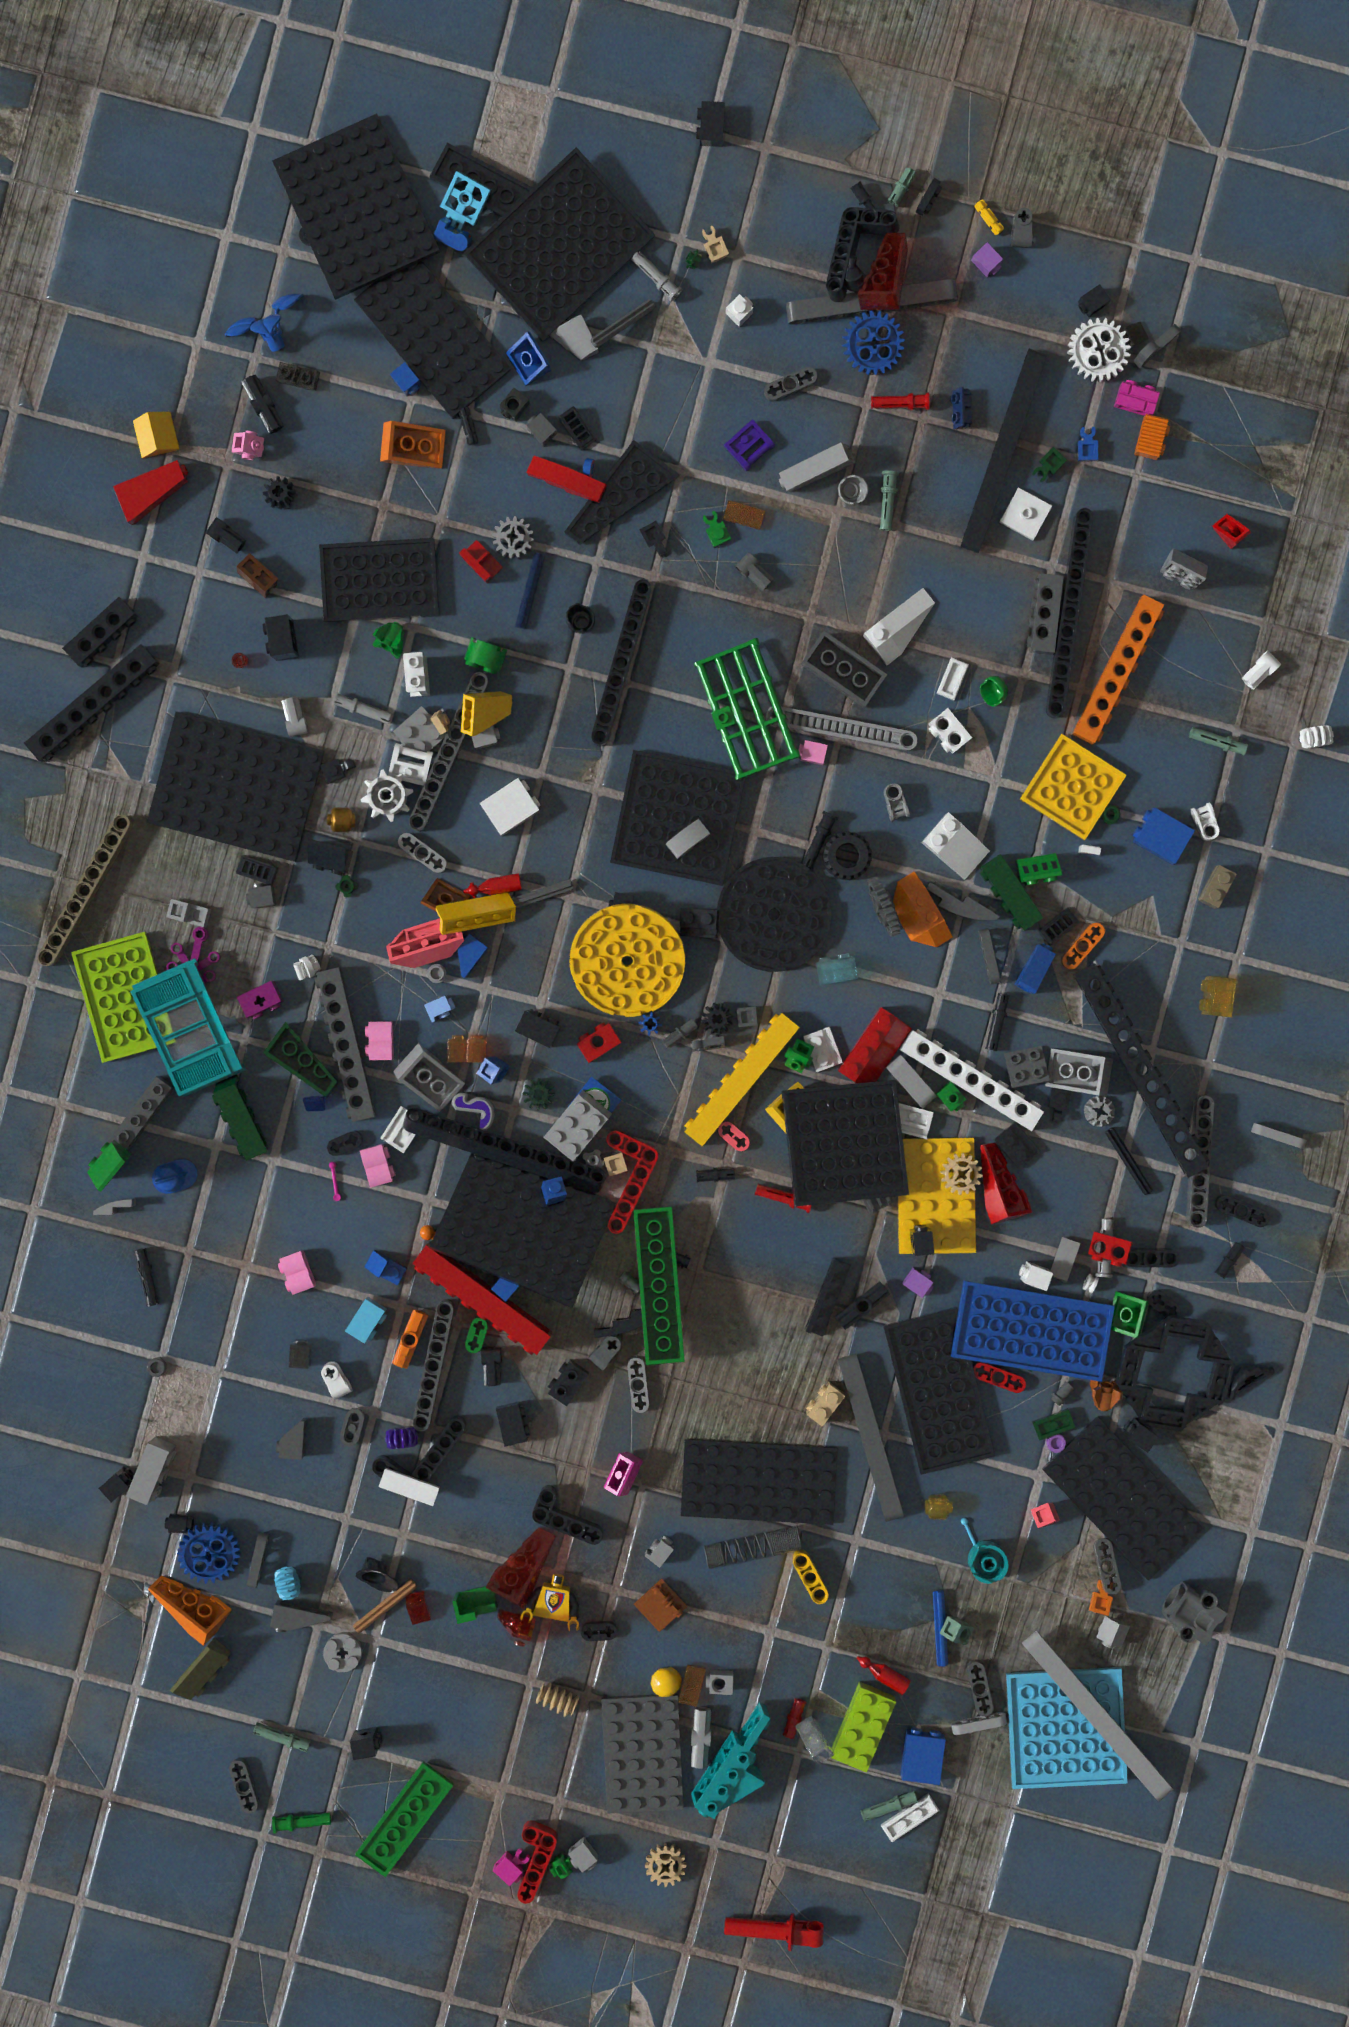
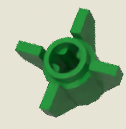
[373,622,405,659]

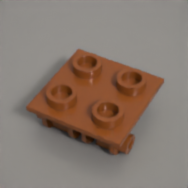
[634,1578,688,1632]

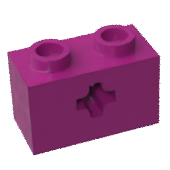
[237,981,284,1020]

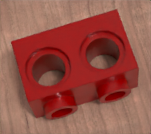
[1088,1232,1133,1267]

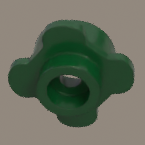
[685,249,702,269]
[335,875,358,898]

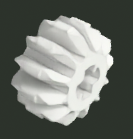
[1300,725,1334,748]

